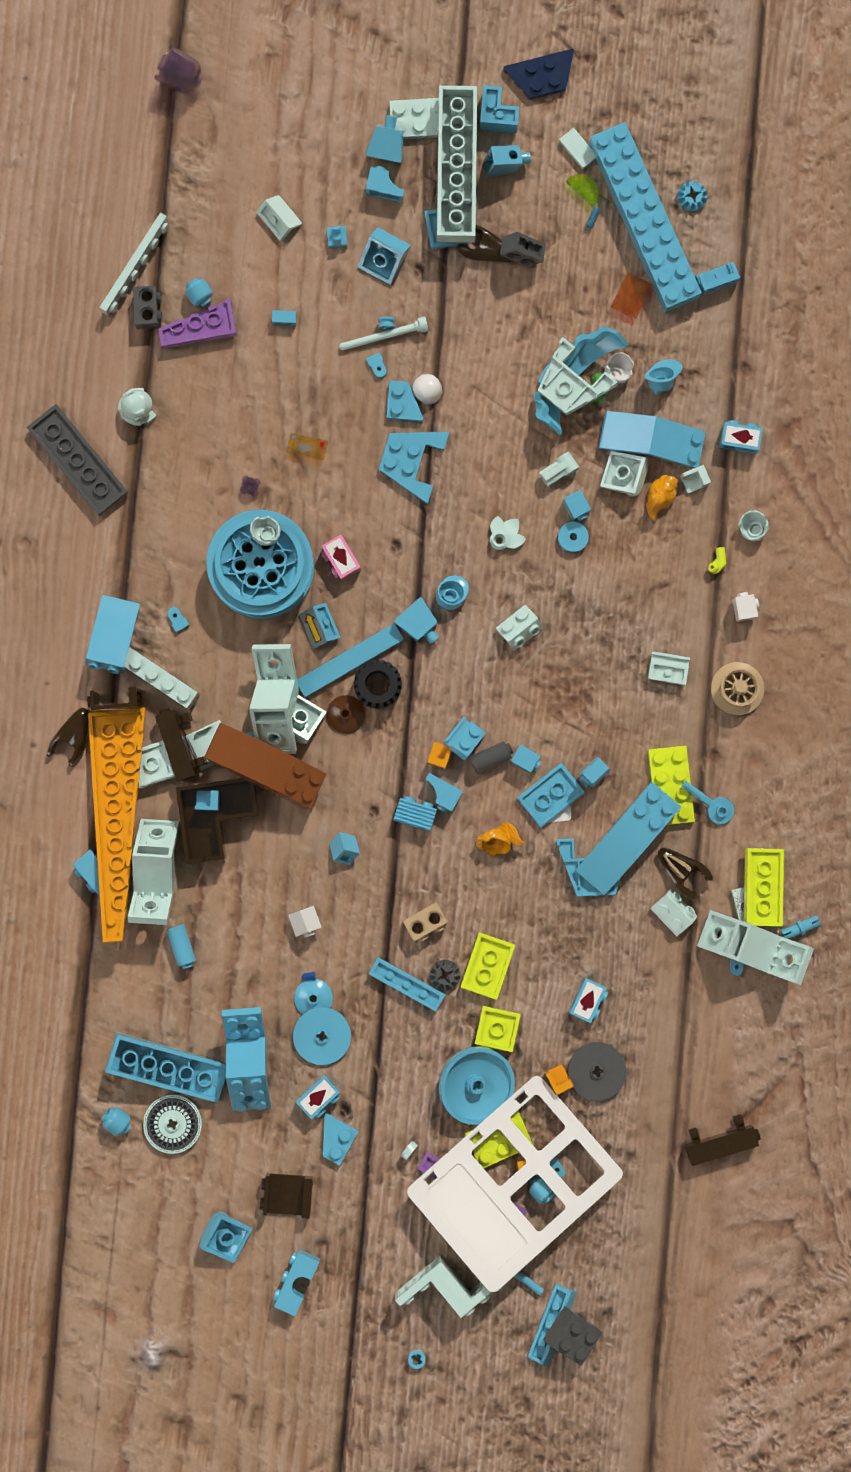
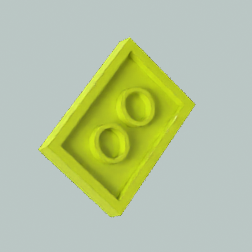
[460,932,515,1000]
[465,1110,534,1168]

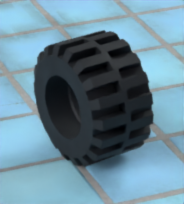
[354,659,402,709]

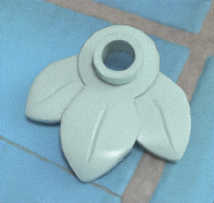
[490,516,526,550]

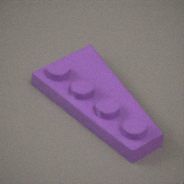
[158,298,237,349]

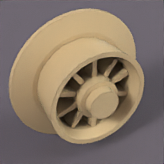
[711,662,764,715]

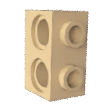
[403,902,448,943]

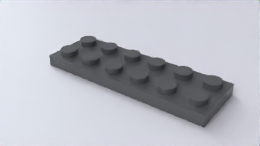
[26,404,129,516]

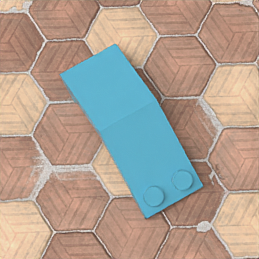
[598,411,706,469]

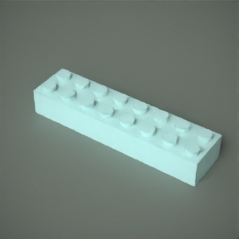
[437,85,477,243]

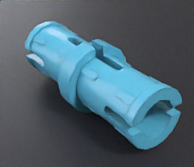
[780,915,821,939]

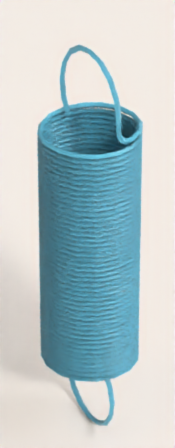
[584,203,601,230]

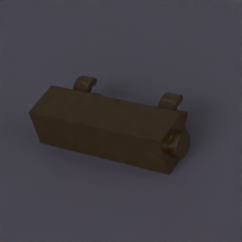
[155,708,208,782]
[684,1114,761,1166]

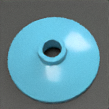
[294,979,333,1014]

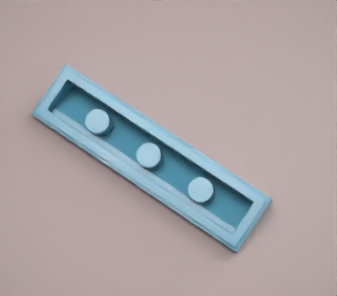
[527,1284,577,1366]

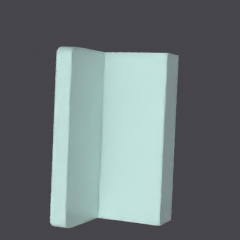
[256,195,302,241]

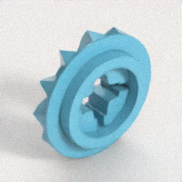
[677,181,707,211]

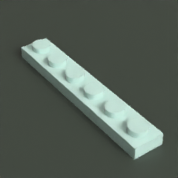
[99,212,169,316]

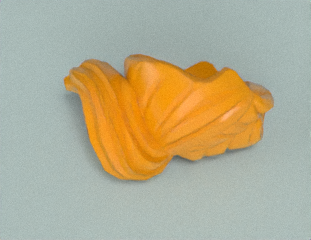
[646,475,678,521]
[476,822,524,856]

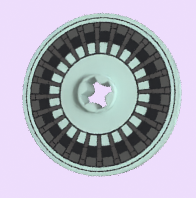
[143,1095,202,1154]

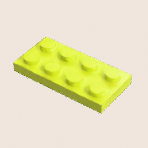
[648,746,695,825]
[744,848,784,926]

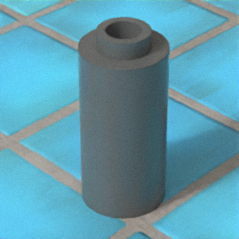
[469,741,513,774]

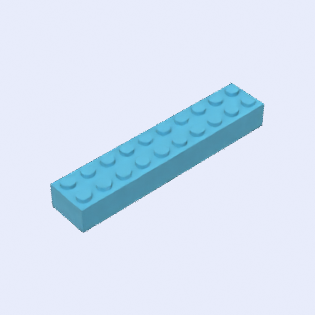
[589,122,702,314]

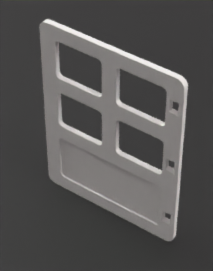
[407,1076,623,1292]

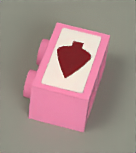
[320,535,361,581]

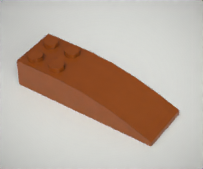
[204,723,326,809]

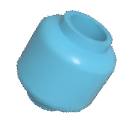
[185,278,213,307]
[101,1107,131,1136]
[529,1175,556,1205]

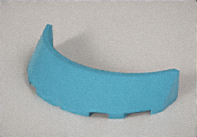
[533,326,628,435]

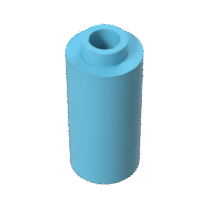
[166,924,196,969]

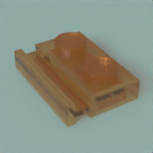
[611,272,652,319]

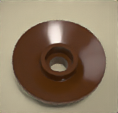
[327,695,365,733]

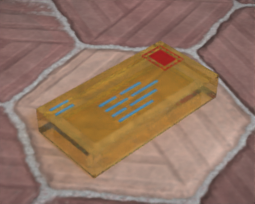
[287,433,328,460]

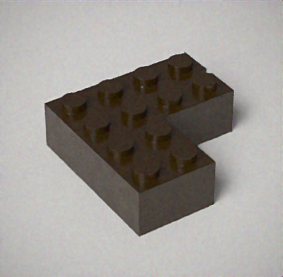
[176,778,260,864]

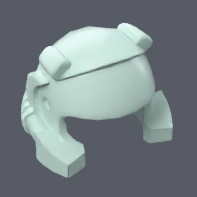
[118,388,157,426]

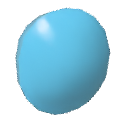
[436,575,469,610]

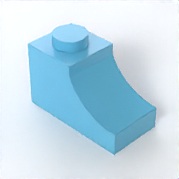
[366,166,404,203]
[425,773,463,813]

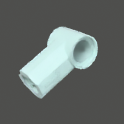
[539,451,580,487]

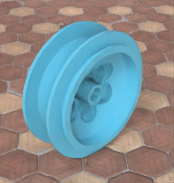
[206,510,314,619]

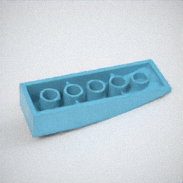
[575,782,681,895]
[104,1032,226,1103]

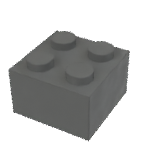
[543,1306,603,1366]

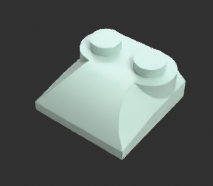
[600,451,648,496]
[292,695,326,744]

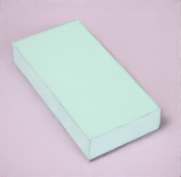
[559,128,596,170]

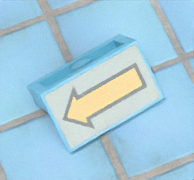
[299,603,341,649]

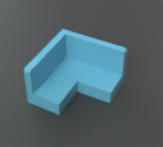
[479,85,519,133]

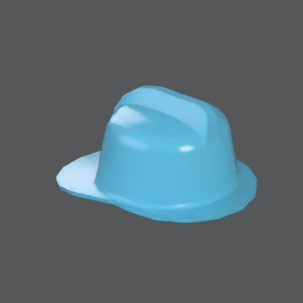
[644,359,683,395]

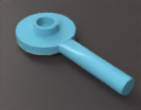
[681,781,734,824]

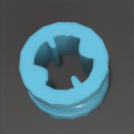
[378,317,395,330]
[408,1350,425,1369]

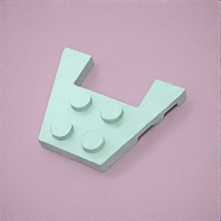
[538,337,618,416]

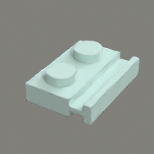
[647,651,690,685]

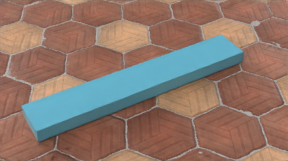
[297,623,404,698]

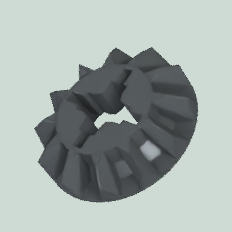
[430,960,461,991]

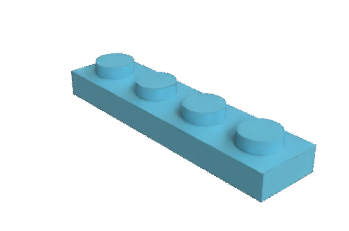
[369,957,445,1011]

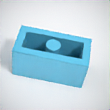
[272,310,297,326]

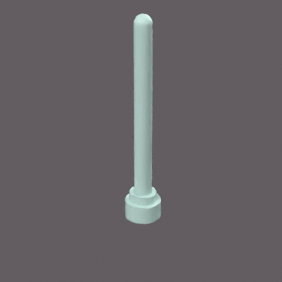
[339,316,429,351]

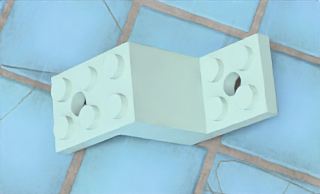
[249,644,299,754]
[128,819,179,925]
[697,910,814,985]
[395,1255,504,1318]

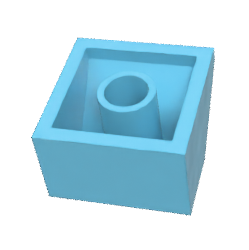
[358,227,411,285]

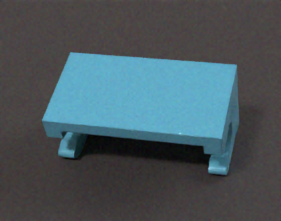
[695,262,740,295]

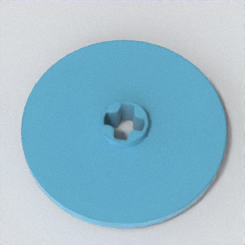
[293,1007,351,1065]

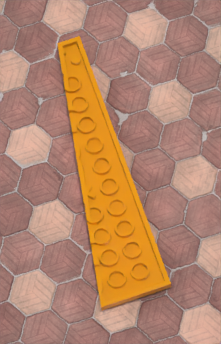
[88,708,146,943]

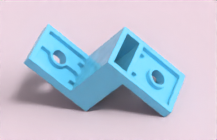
[222,1007,271,1112]

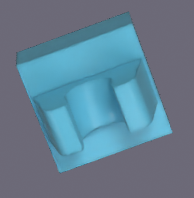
[327,226,348,248]

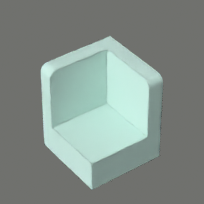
[680,465,711,494]

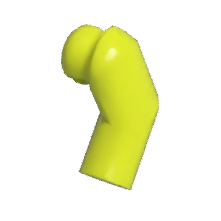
[708,547,727,574]

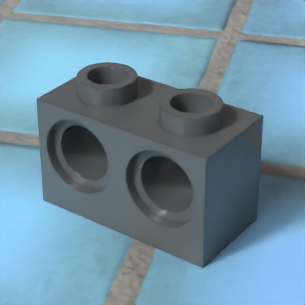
[500,232,546,267]
[133,286,162,329]

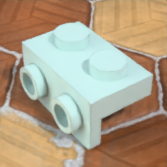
[496,605,543,651]
[650,889,697,936]

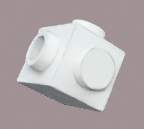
[732,592,759,622]
[288,906,322,938]

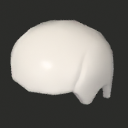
[605,352,634,384]
[412,374,443,405]

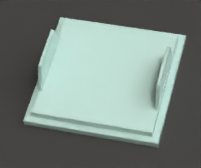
[185,720,221,771]

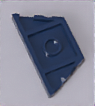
[503,49,574,100]

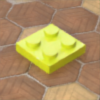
[475,1006,521,1052]

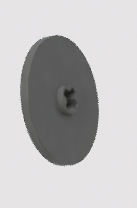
[568,1042,626,1101]

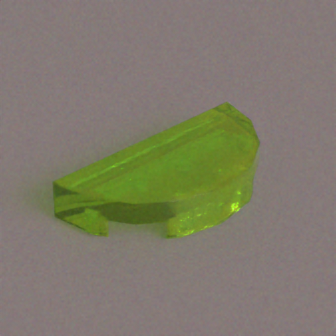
[566,174,599,207]

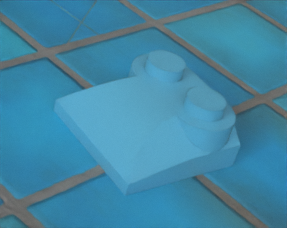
[199,1212,253,1263]

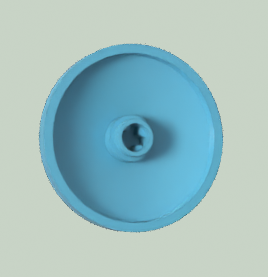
[439,1047,515,1125]

